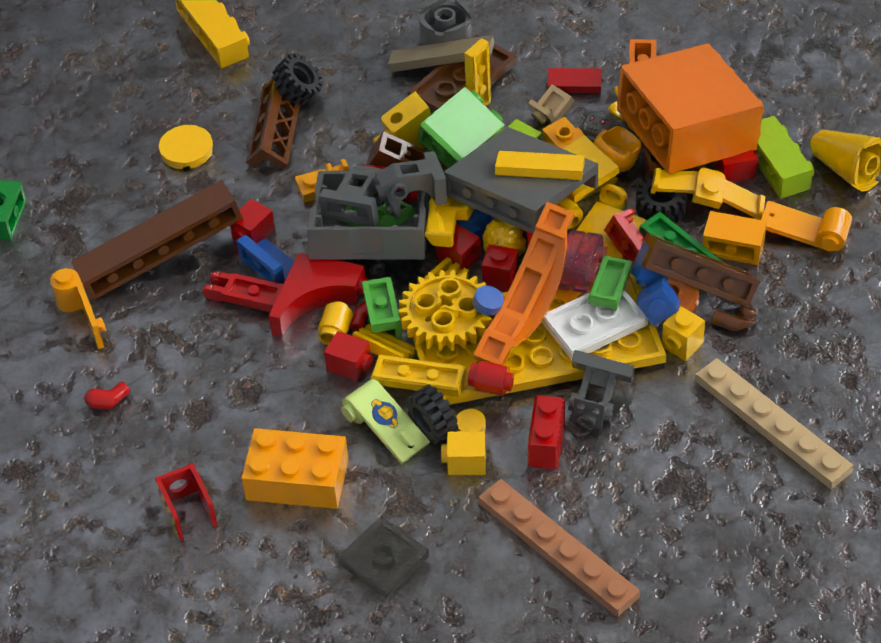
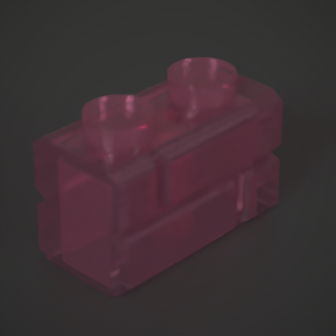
[558,230,608,293]

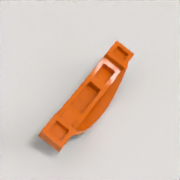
[473,202,574,365]

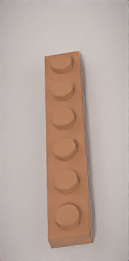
[478,479,640,618]

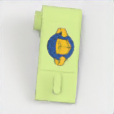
[341,379,430,465]

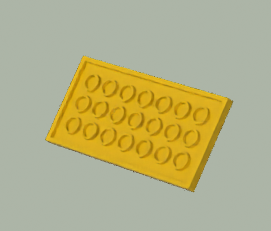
[412,273,666,405]

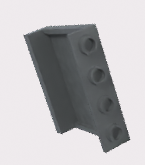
[444,127,598,234]

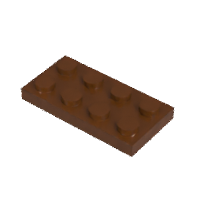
[408,34,517,113]

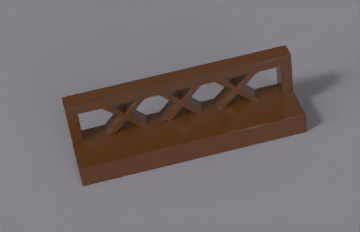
[246,79,300,169]
[642,233,760,306]

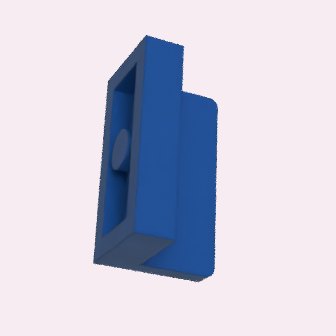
[236,235,294,284]

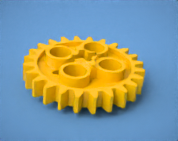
[399,269,495,351]

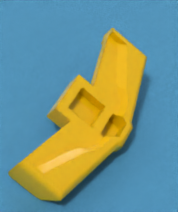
[651,168,765,220]
[424,197,474,247]

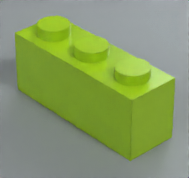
[754,116,814,199]

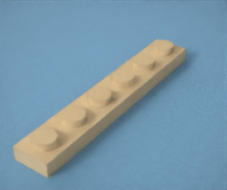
[695,358,854,490]

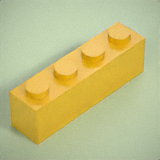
[175,0,250,69]

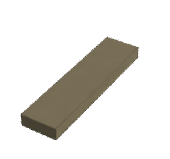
[388,35,495,72]

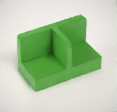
[362,277,402,340]

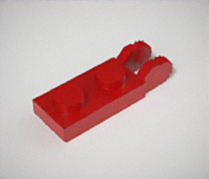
[202,271,283,312]

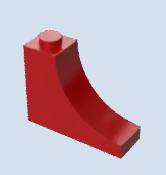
[269,252,368,337]

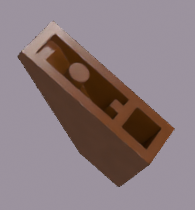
[366,131,447,172]

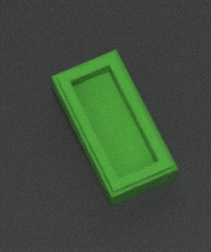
[588,255,632,310]

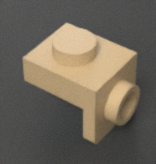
[528,84,575,124]

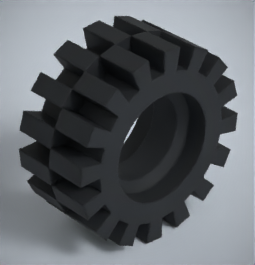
[272,53,323,105]
[636,177,687,222]
[405,384,458,445]

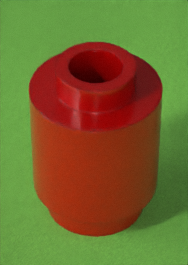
[468,361,515,396]

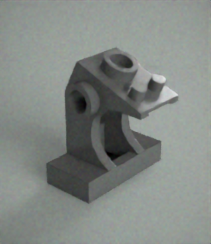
[376,151,447,219]
[319,165,383,227]
[568,350,634,430]

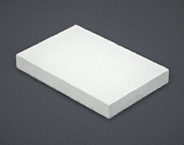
[541,290,649,360]

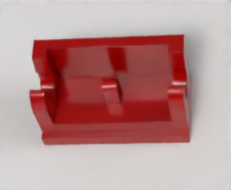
[604,208,644,266]

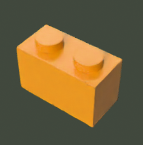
[702,211,767,265]

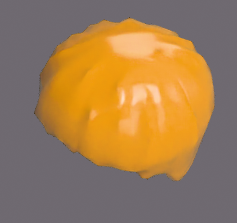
[593,126,642,172]

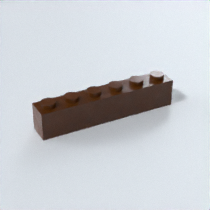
[71,180,243,301]

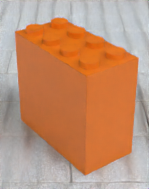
[617,43,764,174]

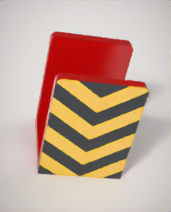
[155,463,218,541]

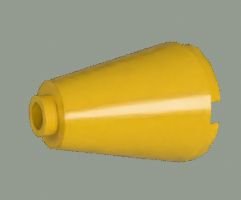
[810,130,881,191]

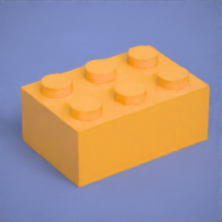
[241,428,349,509]

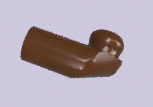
[711,306,757,332]

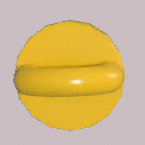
[599,184,627,210]

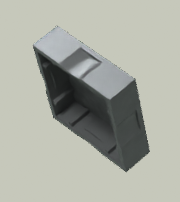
[307,171,431,259]

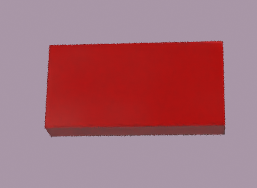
[548,68,601,94]

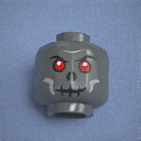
[580,110,618,143]

